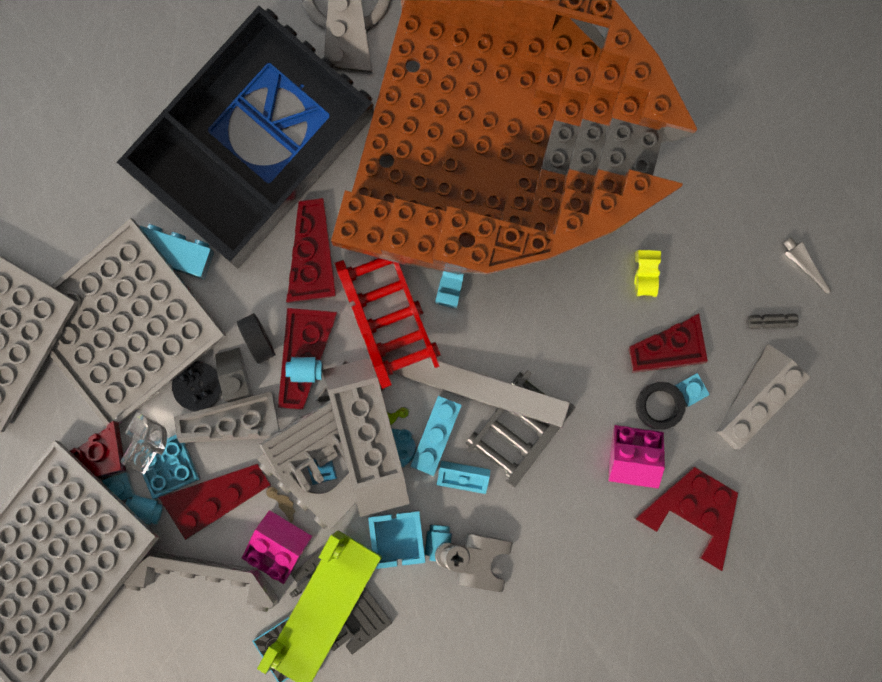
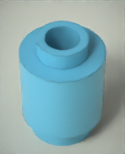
[286,357,322,383]
[125,495,163,525]
[425,525,452,561]

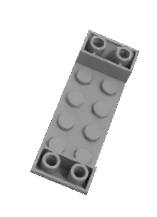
[322,358,410,517]
[123,553,279,612]

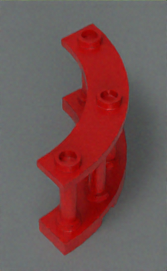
[334,258,441,389]

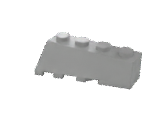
[716,344,811,449]

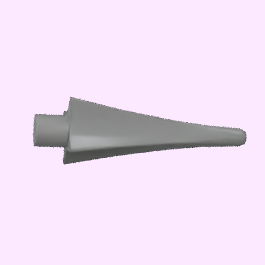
[783,237,831,294]

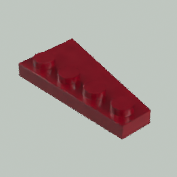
[159,464,272,540]

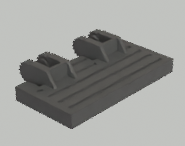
[289,549,393,655]

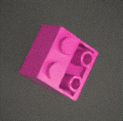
[609,425,665,489]
[241,510,312,584]

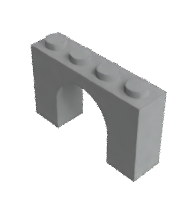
[257,415,356,529]

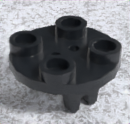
[172,362,222,411]

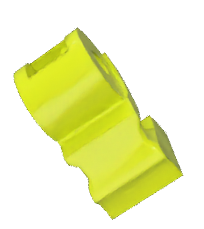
[634,250,661,297]

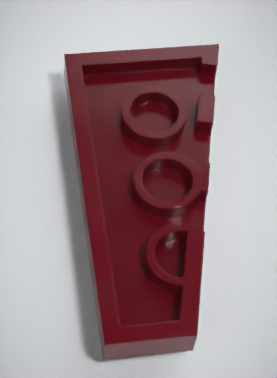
[286,198,336,303]
[278,308,338,410]

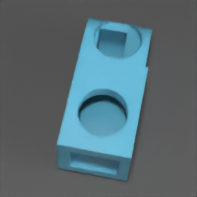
[435,271,464,309]

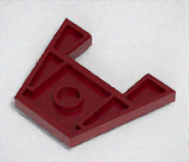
[634,467,738,571]

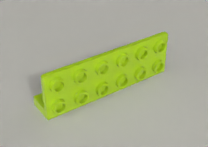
[257,530,382,682]

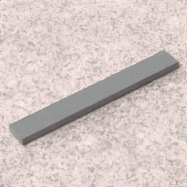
[381,343,570,428]

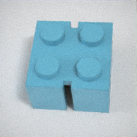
[368,510,426,569]

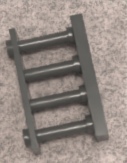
[465,370,576,488]

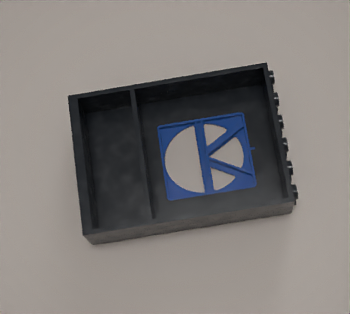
[117,5,374,269]

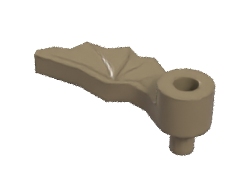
[266,486,296,523]

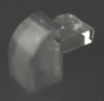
[120,412,167,474]

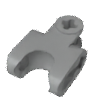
[435,533,513,592]

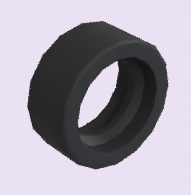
[237,313,276,364]
[636,382,686,430]

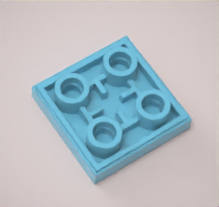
[133,435,200,500]

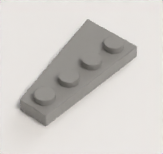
[324,0,372,71]
[174,391,280,443]

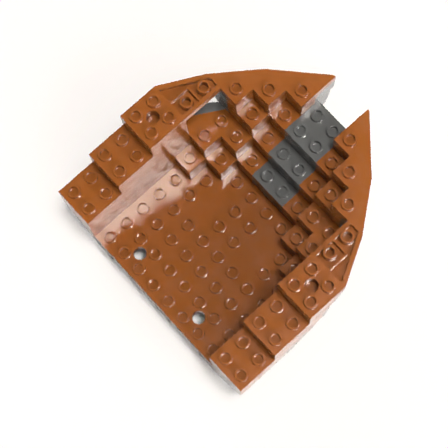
[331,0,697,275]

